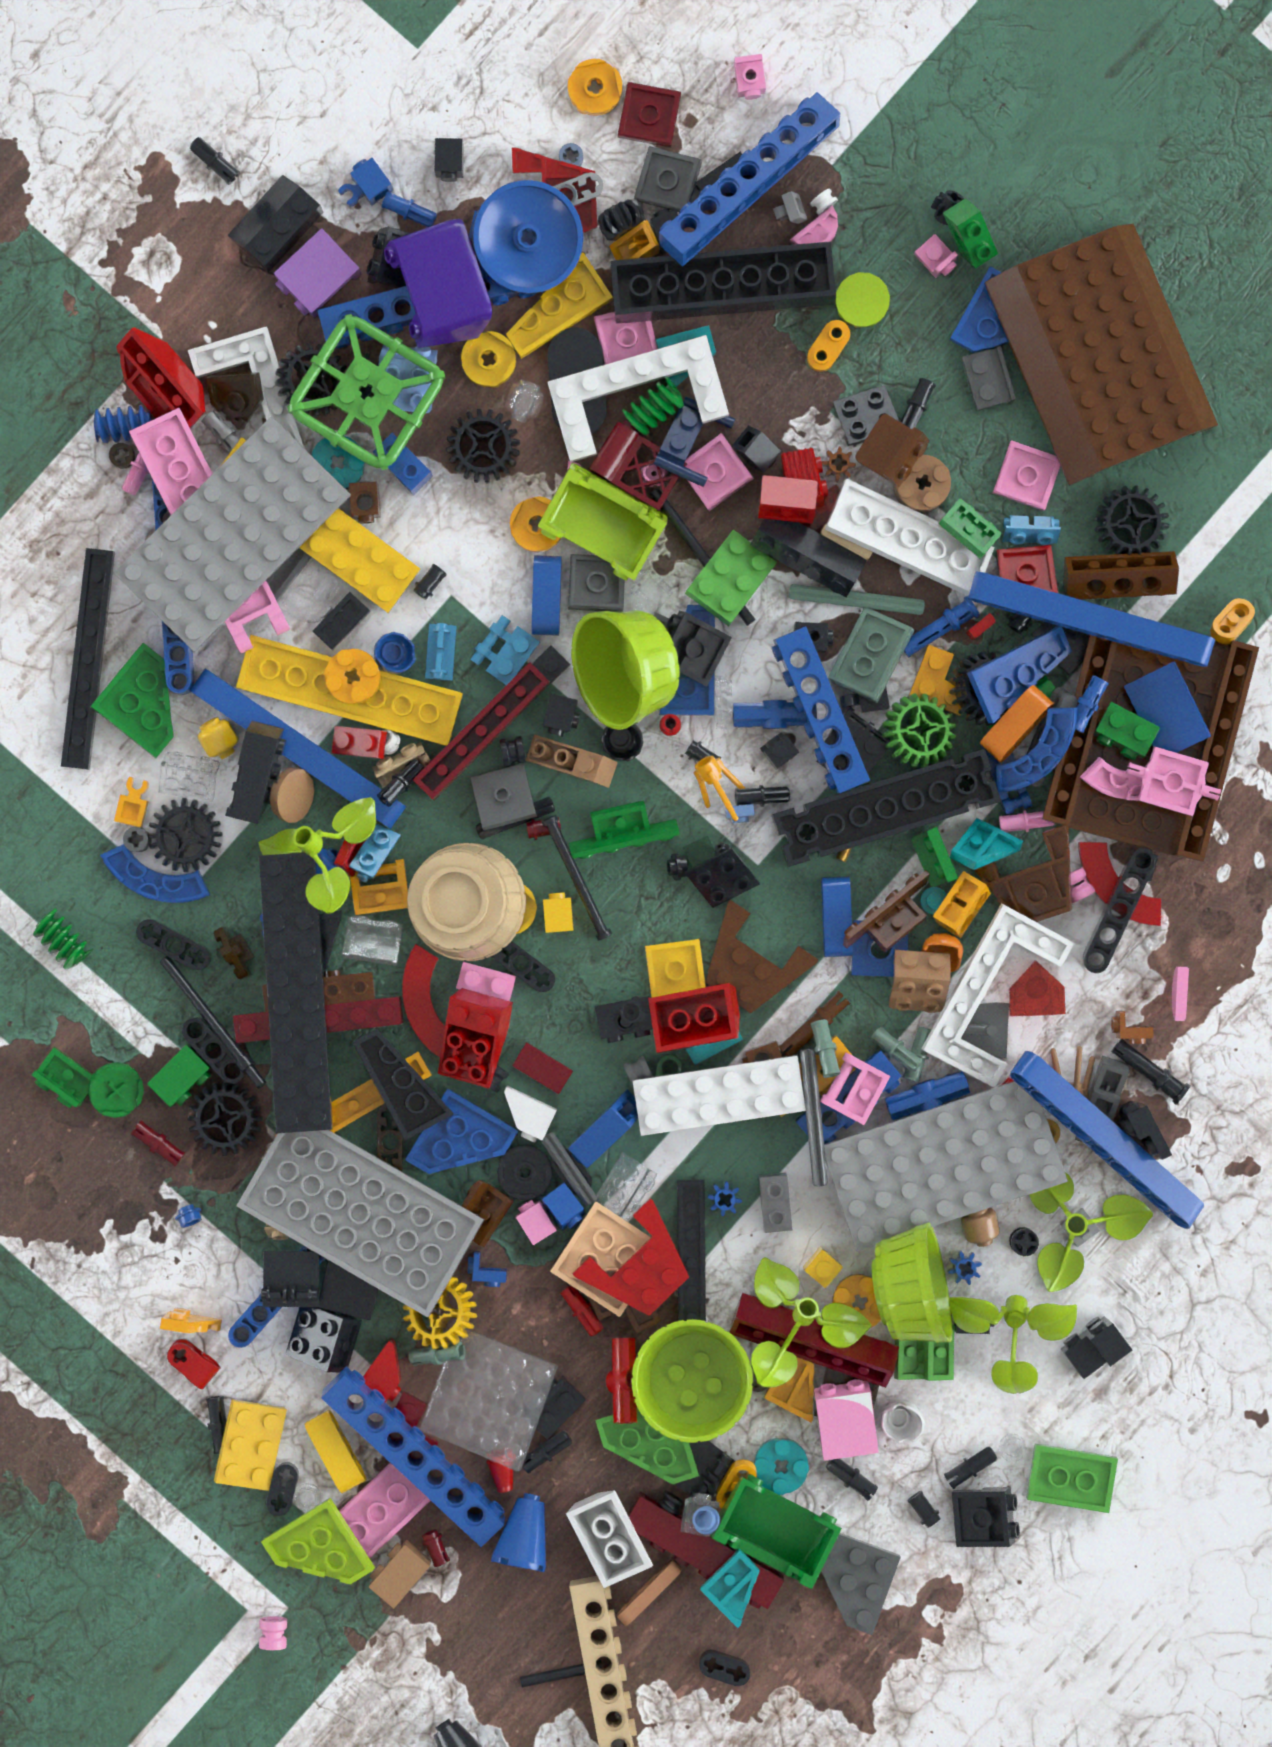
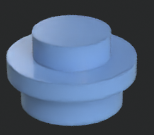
[692,1506,720,1535]

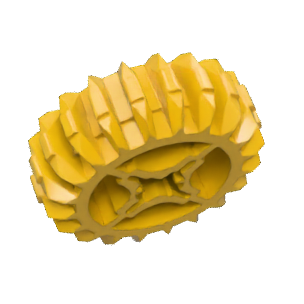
[403,1277,477,1349]

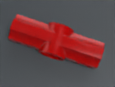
[606,1338,637,1424]

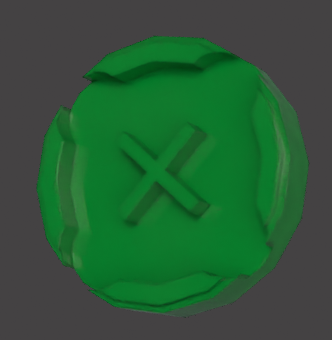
[88,1062,144,1118]

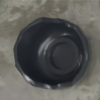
[601,724,644,762]

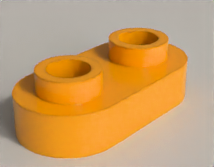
[807,320,850,372]
[1210,598,1255,644]
[716,1459,757,1508]

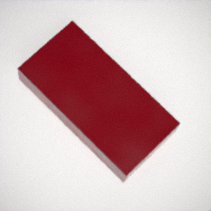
[512,1042,573,1094]

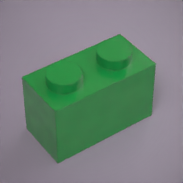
[147,1044,212,1107]

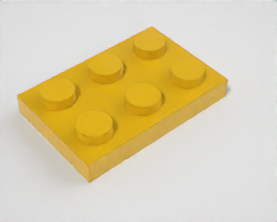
[214,1399,287,1491]

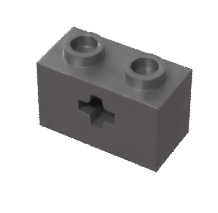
[758,1173,793,1233]

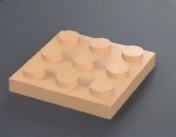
[550,1201,651,1317]

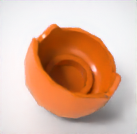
[921,933,963,973]

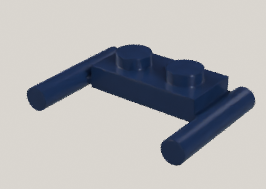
[653,396,736,487]

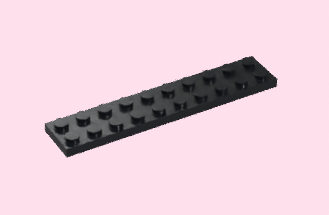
[259,852,333,1134]

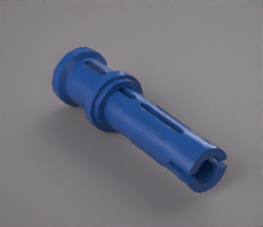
[904,596,980,658]

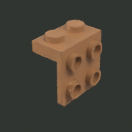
[889,950,950,1013]

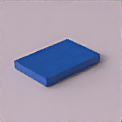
[1124,661,1211,753]

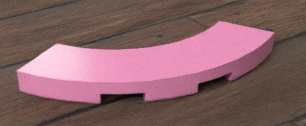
[1080,757,1142,800]

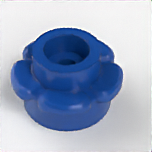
[175,1205,202,1228]

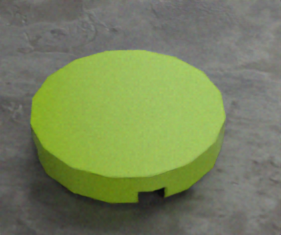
[835,272,890,328]

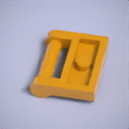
[350,859,408,915]

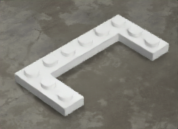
[188,326,304,448]
[548,335,729,462]
[921,903,1074,1088]

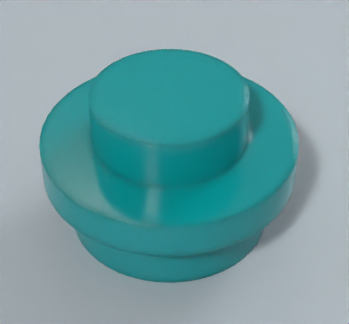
[920,887,947,914]

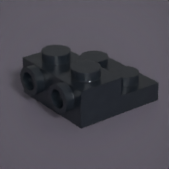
[666,610,732,686]
[1118,1100,1172,1160]
[952,1487,1020,1547]

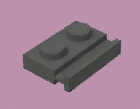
[961,346,1016,411]

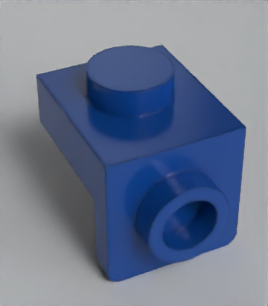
[468,1251,507,1287]

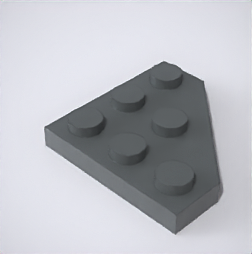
[821,1533,901,1635]

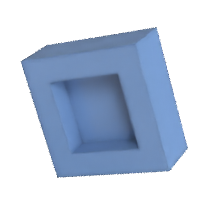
[725,804,755,823]

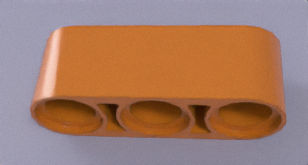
[980,685,1054,763]

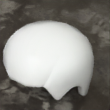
[881,1401,925,1443]

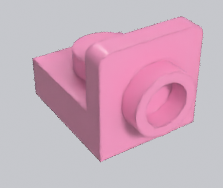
[914,234,958,278]

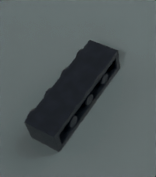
[750,519,867,598]

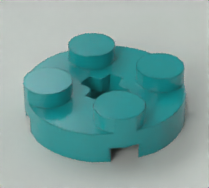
[311,436,365,489]
[754,1438,809,1495]

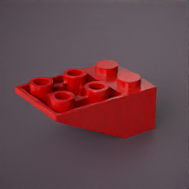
[438,988,513,1088]

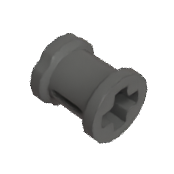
[123,827,152,852]

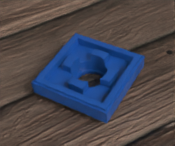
[851,920,908,977]

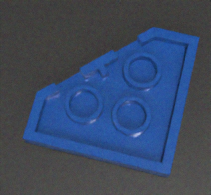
[950,266,1009,353]
[405,1088,519,1174]

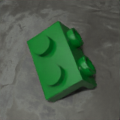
[1093,702,1160,761]
[32,1047,93,1108]

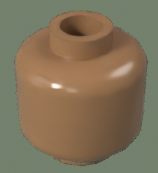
[961,1207,1000,1247]

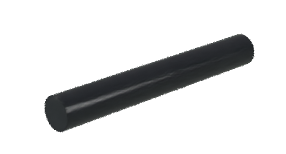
[520,1660,603,1688]

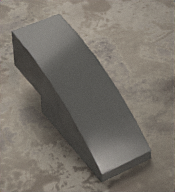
[1075,1055,1129,1142]

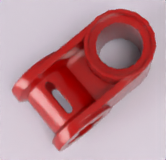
[167,1339,221,1390]

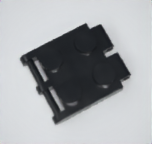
[816,707,891,774]

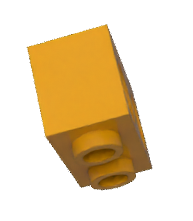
[933,871,991,939]

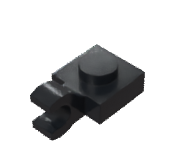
[840,687,890,713]

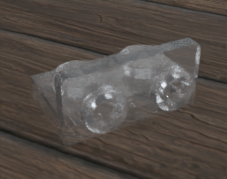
[596,1152,657,1220]

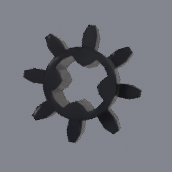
[931,190,964,225]

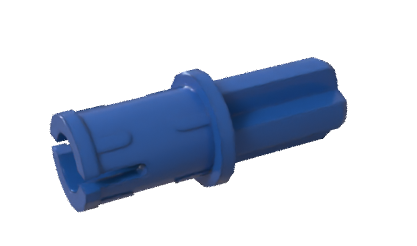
[382,191,437,227]

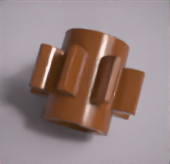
[822,447,856,483]

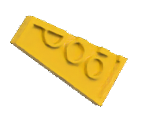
[506,252,613,359]

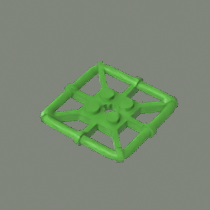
[287,314,445,471]

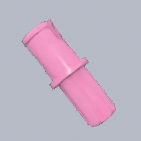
[122,453,150,495]
[999,811,1054,833]

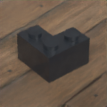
[1061,1316,1133,1379]

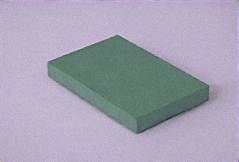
[828,608,915,703]

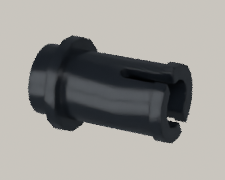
[413,564,447,600]
[1008,614,1032,634]
[685,740,722,762]
[907,1490,941,1528]

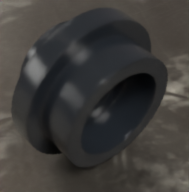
[667,853,688,881]

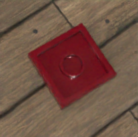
[618,82,681,148]

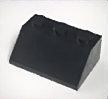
[228,175,324,273]

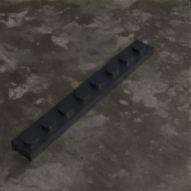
[61,548,115,770]

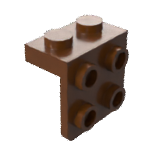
[855,414,930,487]

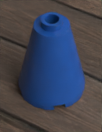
[491,1493,546,1572]

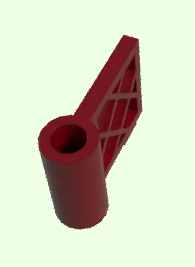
[589,420,687,511]

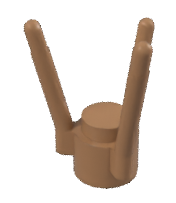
[1050,1046,1095,1098]

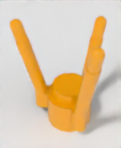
[693,756,746,821]

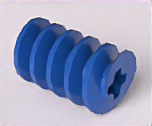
[94,405,152,444]

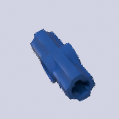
[733,700,817,729]
[884,1071,970,1121]

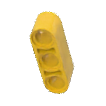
[304,1410,367,1493]

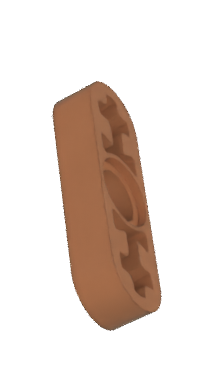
[616,1559,682,1626]

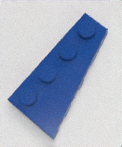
[659,605,715,716]

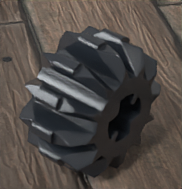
[598,199,646,241]

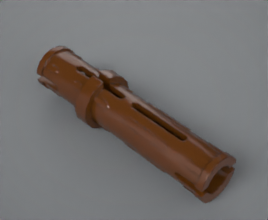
[778,990,851,1057]

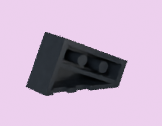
[225,720,286,824]

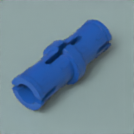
[1075,675,1109,733]

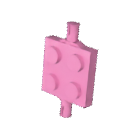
[1126,747,1221,816]

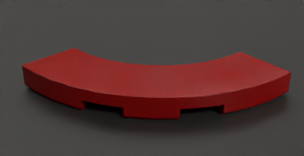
[1078,842,1161,926]
[402,944,445,1058]

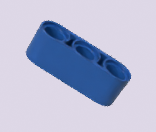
[532,555,562,636]
[821,877,853,957]

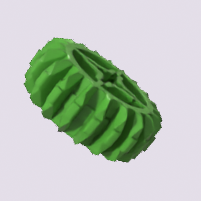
[882,693,956,768]

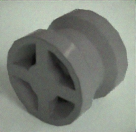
[623,1056,653,1088]

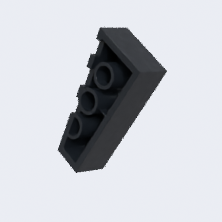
[352,1029,454,1140]

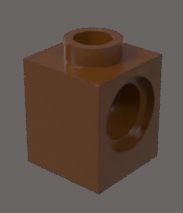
[349,481,381,524]
[742,1040,782,1063]

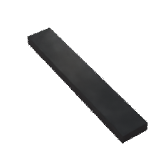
[677,1179,706,1322]

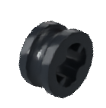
[658,1490,686,1515]

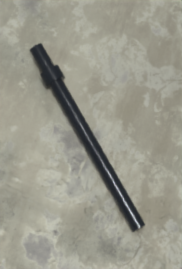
[650,488,756,626]
[160,956,267,1089]

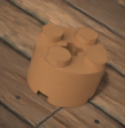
[893,455,951,514]

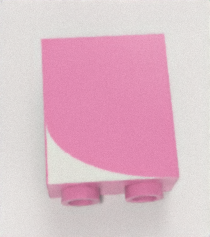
[813,1380,879,1461]

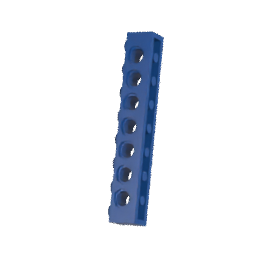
[659,92,841,267]
[318,266,536,349]
[321,1366,505,1547]

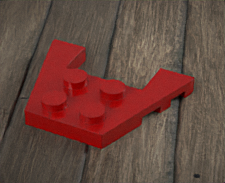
[512,147,597,233]
[572,1198,689,1316]

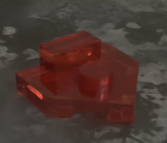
[1008,960,1066,1016]

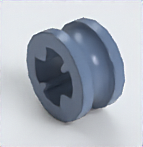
[559,143,584,166]

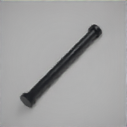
[541,815,612,941]

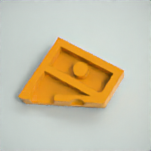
[160,1308,222,1333]
[764,1357,814,1423]

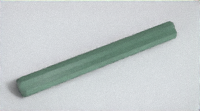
[789,584,925,615]

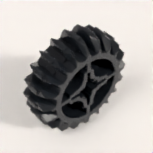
[275,343,347,418]
[446,409,520,484]
[1094,485,1169,555]
[949,651,1019,726]
[147,798,223,872]
[187,1081,263,1156]

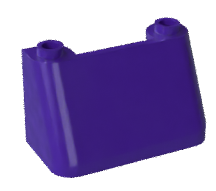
[384,219,492,348]

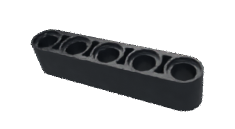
[1083,846,1156,973]

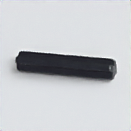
[476,797,555,839]

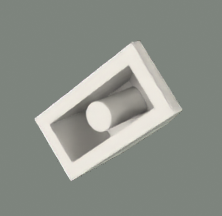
[504,1086,557,1142]

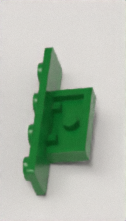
[569,800,680,859]

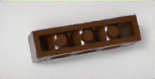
[1063,551,1179,600]

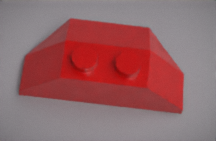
[116,327,206,429]

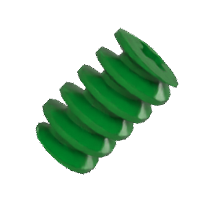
[622,376,684,435]
[33,908,93,970]

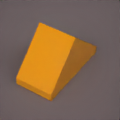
[609,220,659,260]

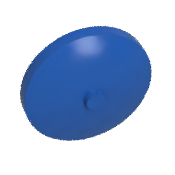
[472,180,583,294]

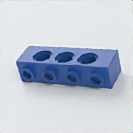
[795,1050,902,1144]

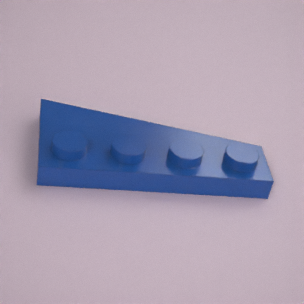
[967,626,1072,724]

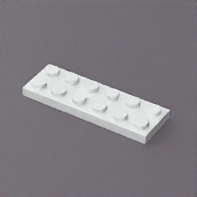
[825,478,994,596]
[633,1055,806,1136]

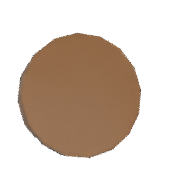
[270,768,314,823]

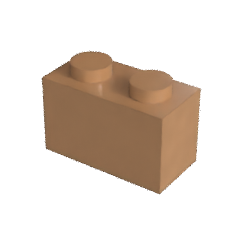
[369,1539,431,1609]

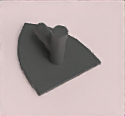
[961,1003,1009,1058]

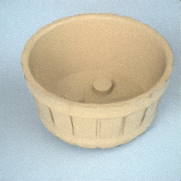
[407,843,526,961]

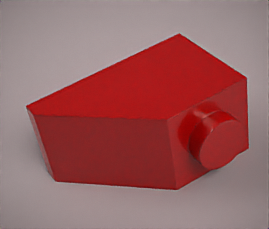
[363,1338,401,1402]

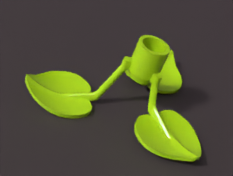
[258,797,376,914]
[1029,1171,1153,1292]
[751,1257,871,1388]
[949,1295,1077,1394]

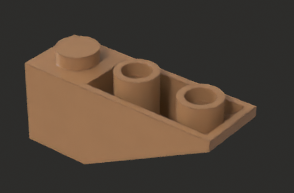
[526,734,618,788]

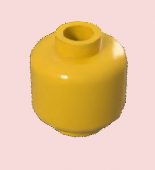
[197,717,239,759]

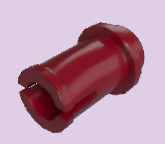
[526,817,561,840]
[421,1529,450,1567]

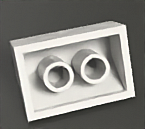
[566,1490,653,1588]

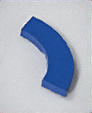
[996,708,1077,792]
[100,844,210,903]

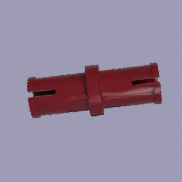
[131,1120,185,1167]

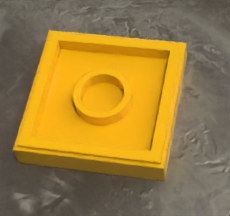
[645,939,706,997]

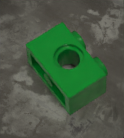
[943,198,998,269]

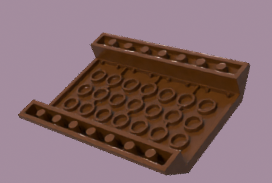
[984,223,1218,486]
[1042,606,1260,862]

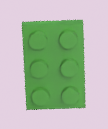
[685,530,777,627]
[1026,1443,1118,1513]

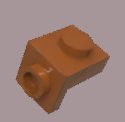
[1111,1010,1154,1044]

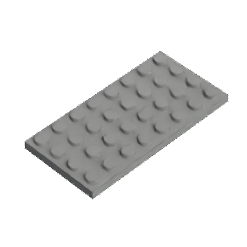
[114,416,351,652]
[824,1081,1068,1252]
[237,1130,484,1317]

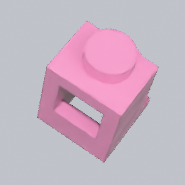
[734,54,766,100]

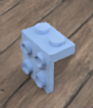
[379,345,438,413]

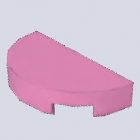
[789,206,838,245]
[1172,967,1189,1021]

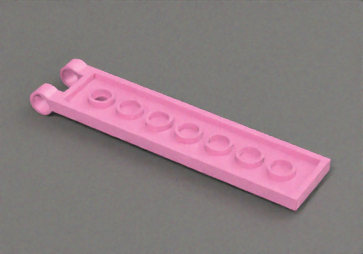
[129,408,290,654]

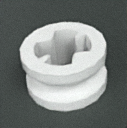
[810,189,838,215]

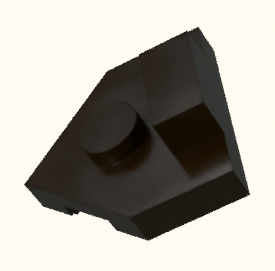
[206,371,264,430]
[213,927,255,980]

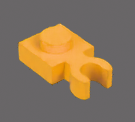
[114,777,149,828]

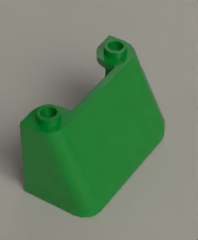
[709,1474,842,1589]

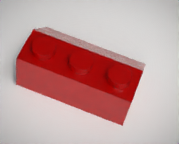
[648,983,740,1053]

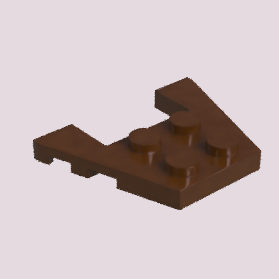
[975,823,1072,922]
[705,900,818,1013]

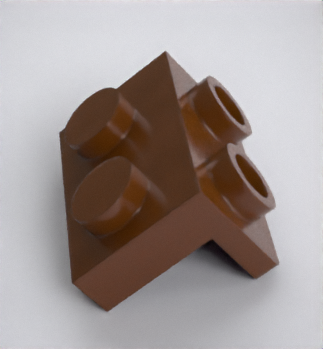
[461,1179,514,1247]

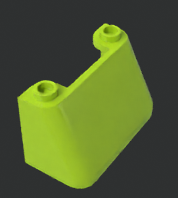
[538,463,668,581]

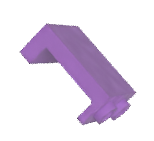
[274,228,362,318]

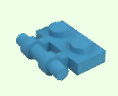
[470,615,540,685]

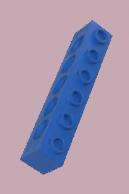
[771,626,870,793]

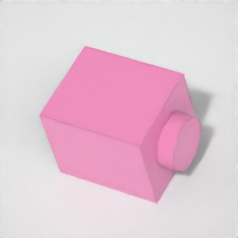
[516,1199,557,1245]

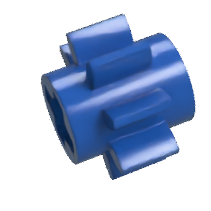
[707,1181,742,1216]
[947,1250,982,1285]

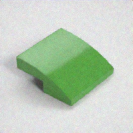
[894,1324,954,1381]

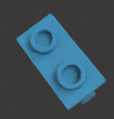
[1002,515,1061,545]
[425,623,457,681]
[349,824,401,882]

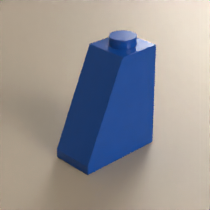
[568,1089,638,1168]

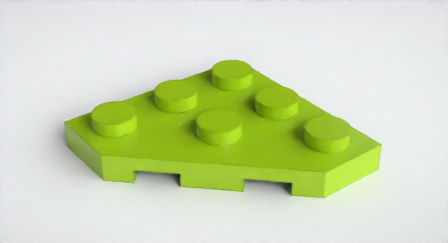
[261,1498,375,1584]

